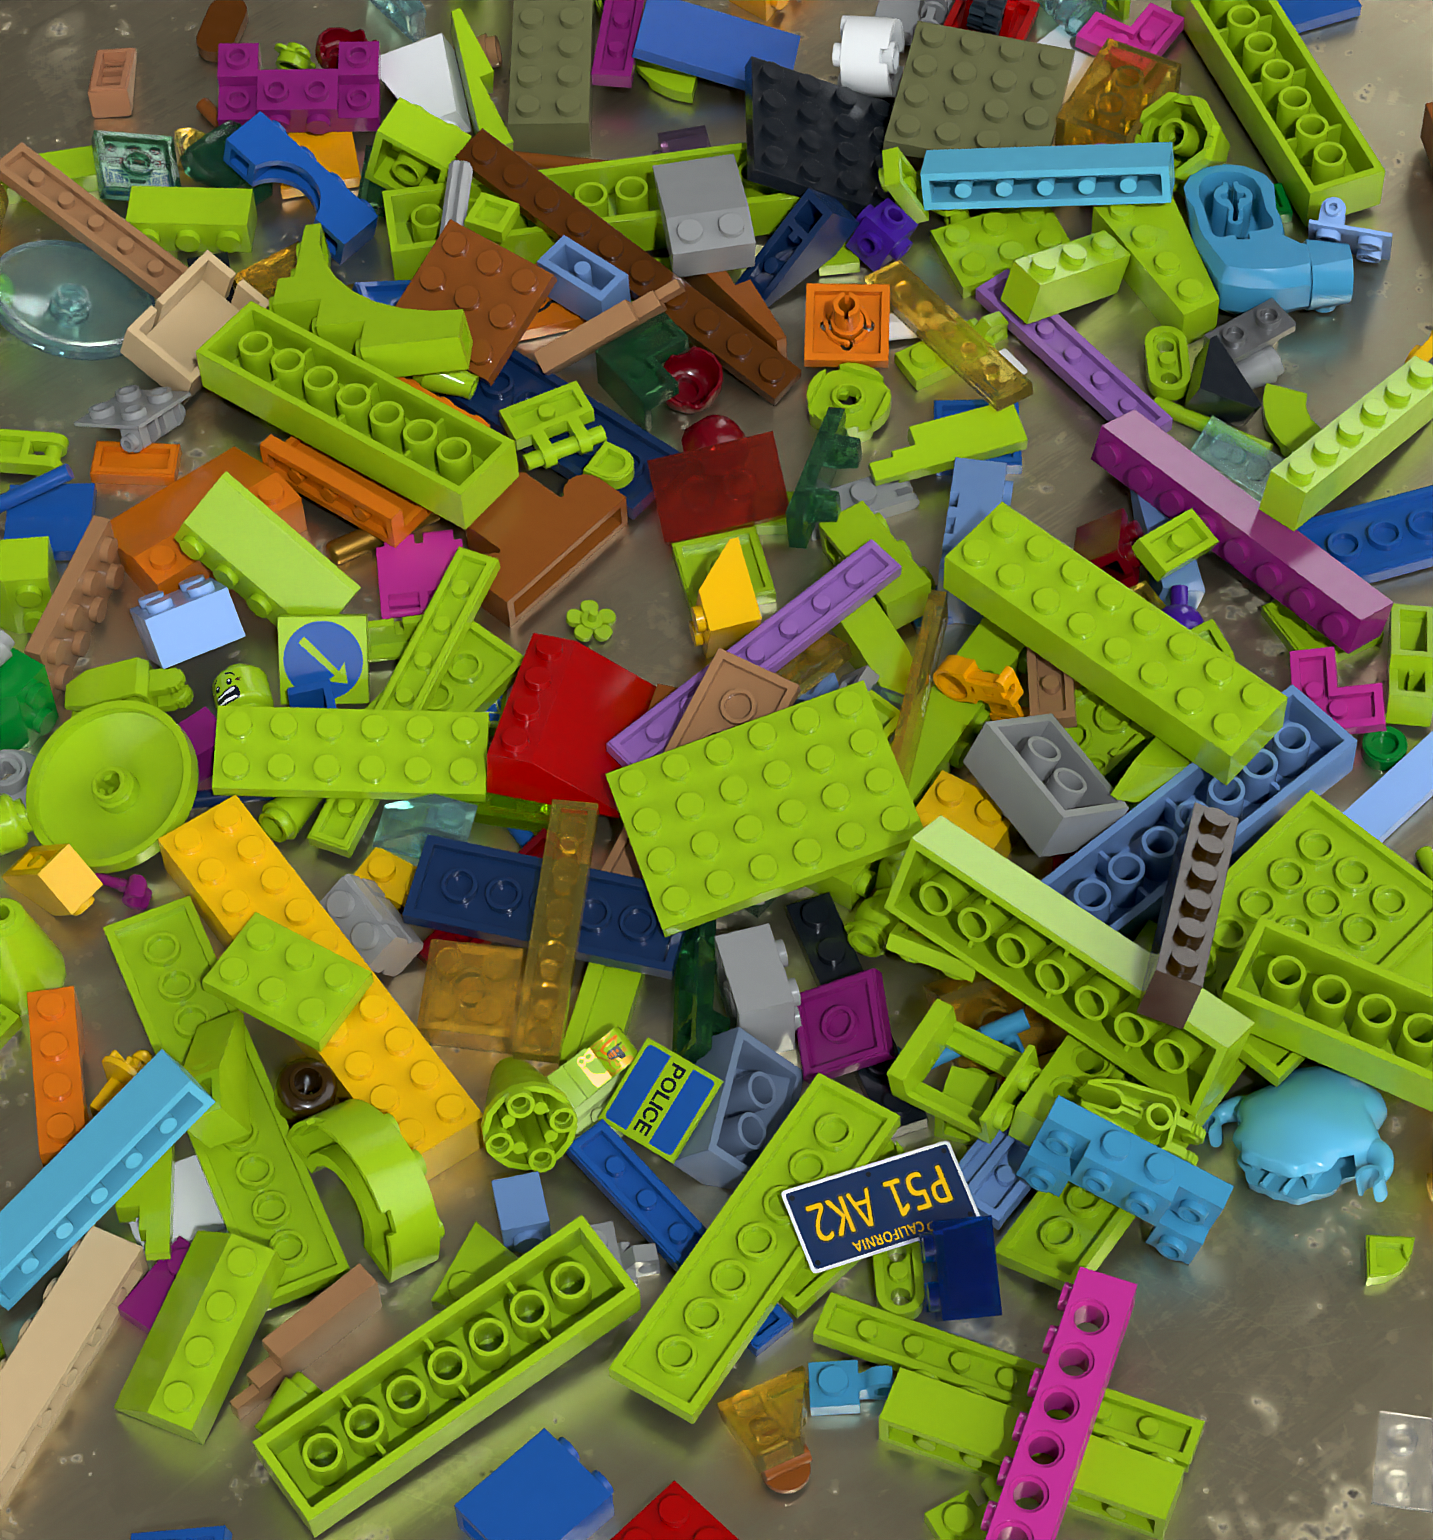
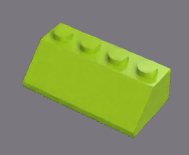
[174,471,361,628]
[114,1230,286,1445]

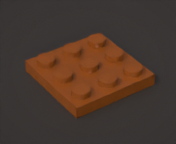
[395,219,557,386]

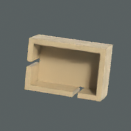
[120,250,269,405]

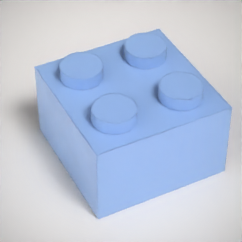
[129,574,246,669]

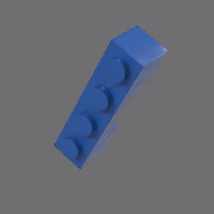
[223,111,378,265]

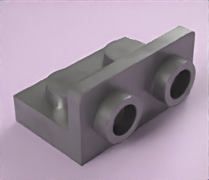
[1203,298,1296,364]

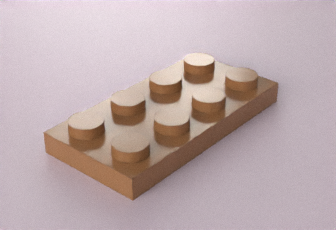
[24,515,125,704]

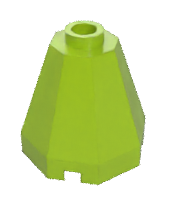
[1134,91,1230,181]

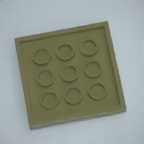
[883,21,1075,159]

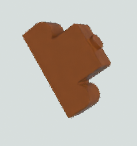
[465,472,628,628]

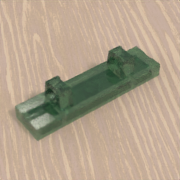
[785,407,862,549]
[672,919,730,1065]

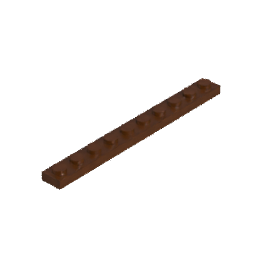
[455,128,802,406]

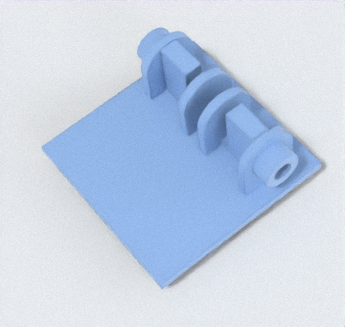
[1308,197,1393,263]

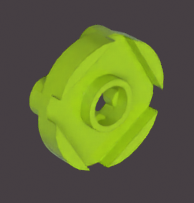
[806,362,891,442]

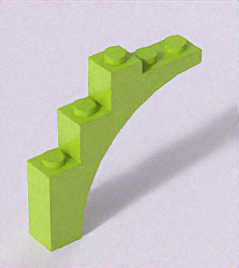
[269,223,473,377]

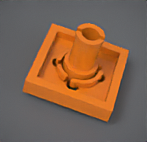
[804,283,890,368]

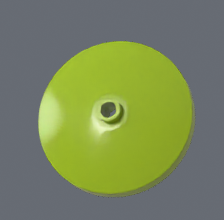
[26,700,199,873]

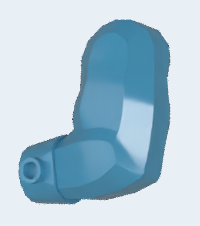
[1184,164,1354,316]

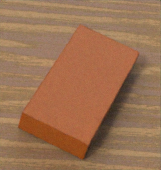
[90,441,182,486]

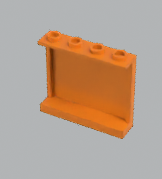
[259,356,490,548]

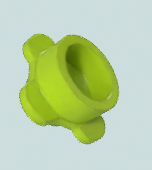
[274,42,316,69]

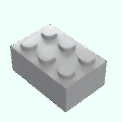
[963,713,1129,858]

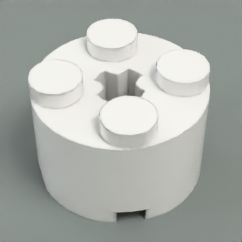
[832,15,905,98]

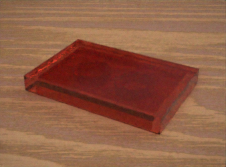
[647,431,792,546]

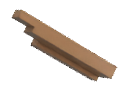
[533,279,686,375]
[229,1263,382,1420]

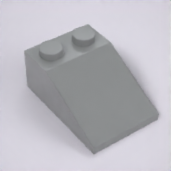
[652,154,756,277]

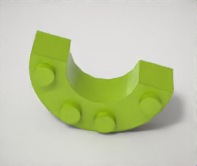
[286,1099,445,1283]

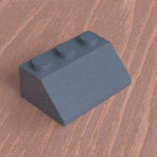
[670,1027,804,1190]

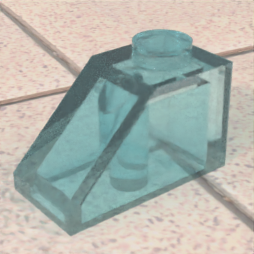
[373,794,478,859]

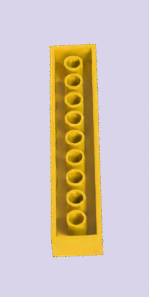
[158,794,485,1181]

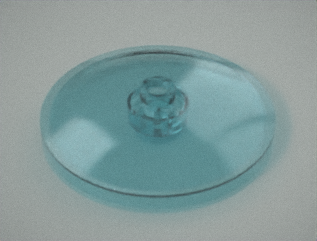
[0,240,155,361]

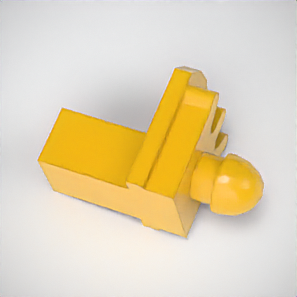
[89,1049,153,1118]

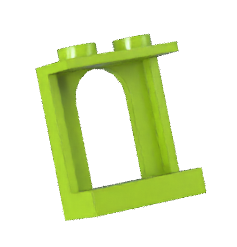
[887,998,1041,1144]

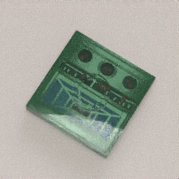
[91,130,181,201]

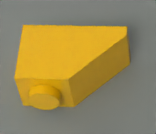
[1,843,103,916]

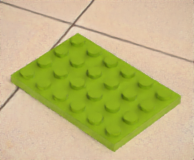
[605,680,924,937]
[1145,790,1433,1087]

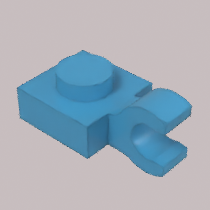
[808,1360,894,1416]

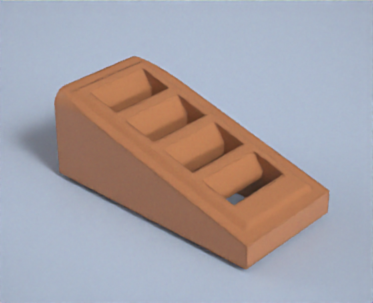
[88,48,137,118]

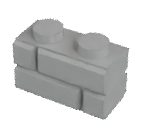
[319,873,424,977]

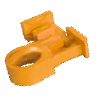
[933,655,1030,721]

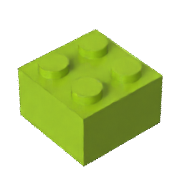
[364,97,471,190]

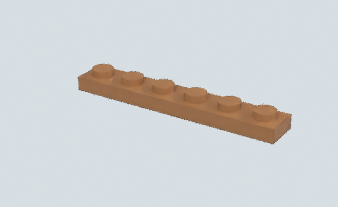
[0,142,188,299]

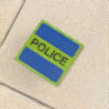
[598,1037,724,1164]

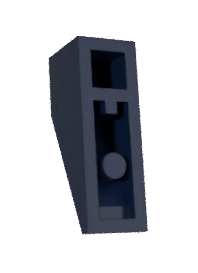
[735,188,860,307]

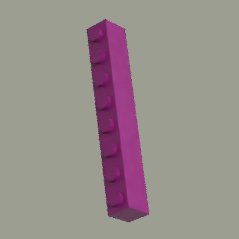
[1091,410,1394,654]

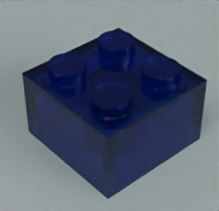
[918,1215,1002,1322]

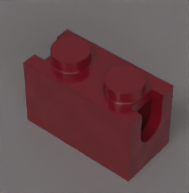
[1073,508,1144,588]

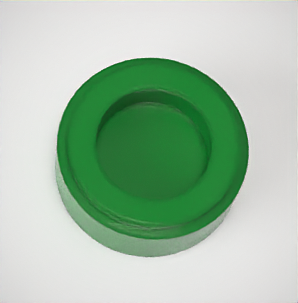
[1361,726,1408,771]

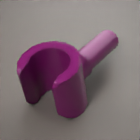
[95,873,152,910]

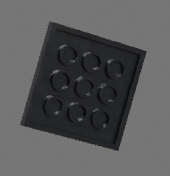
[745,56,895,216]

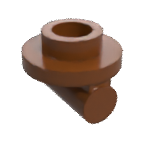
[758,1443,812,1494]

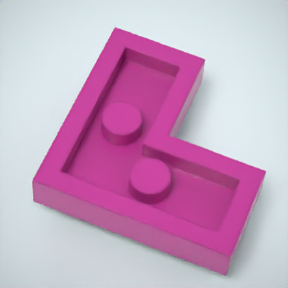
[1075,2,1185,78]
[1289,647,1387,734]

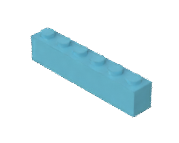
[920,142,1175,210]
[0,1049,215,1311]

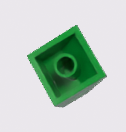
[0,648,59,750]

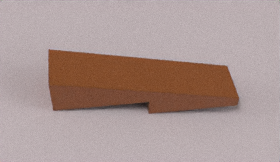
[682,271,787,358]

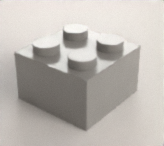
[714,923,802,1053]

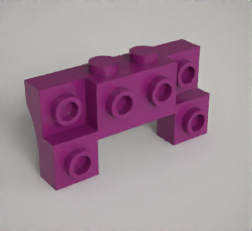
[217,41,381,134]

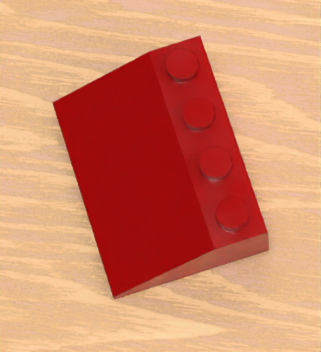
[487,633,657,818]

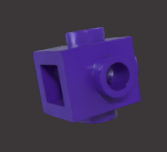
[846,197,918,273]

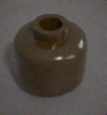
[274,1057,338,1124]

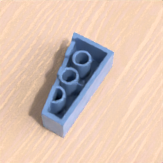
[935,457,1014,625]

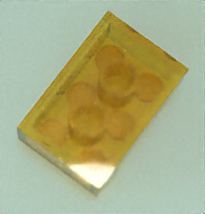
[1055,38,1182,146]

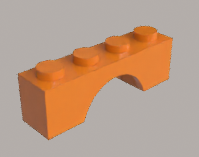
[27,986,90,1168]

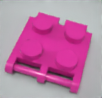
[376,529,463,619]

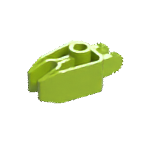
[65,657,194,717]
[1076,1079,1206,1166]

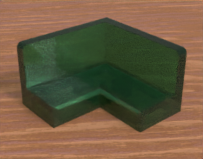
[595,312,689,432]

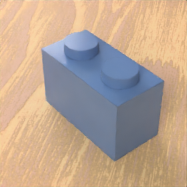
[537,235,631,321]

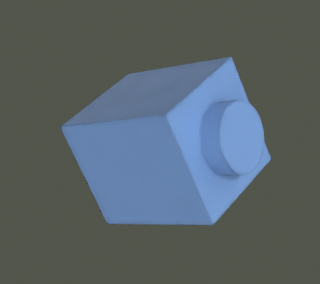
[491,1171,551,1253]

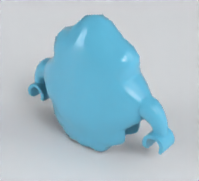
[1202,1065,1394,1205]

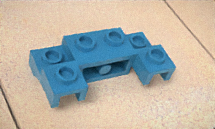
[1016,1095,1234,1265]

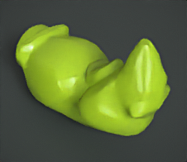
[844,849,907,957]

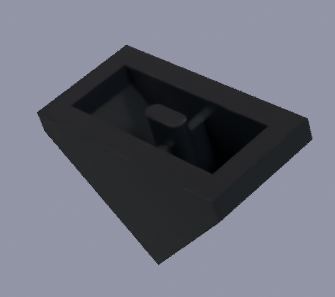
[1184,335,1262,427]

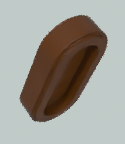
[196,0,249,62]

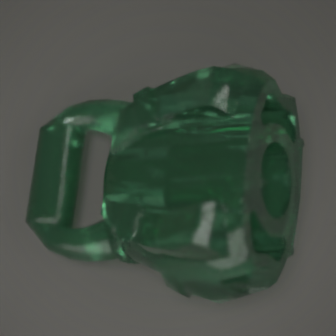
[180,120,273,206]

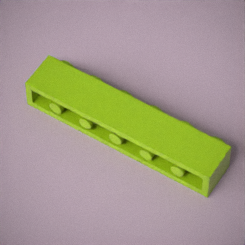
[1259,356,1433,531]
[879,1367,1185,1540]

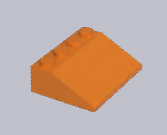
[110,446,307,595]

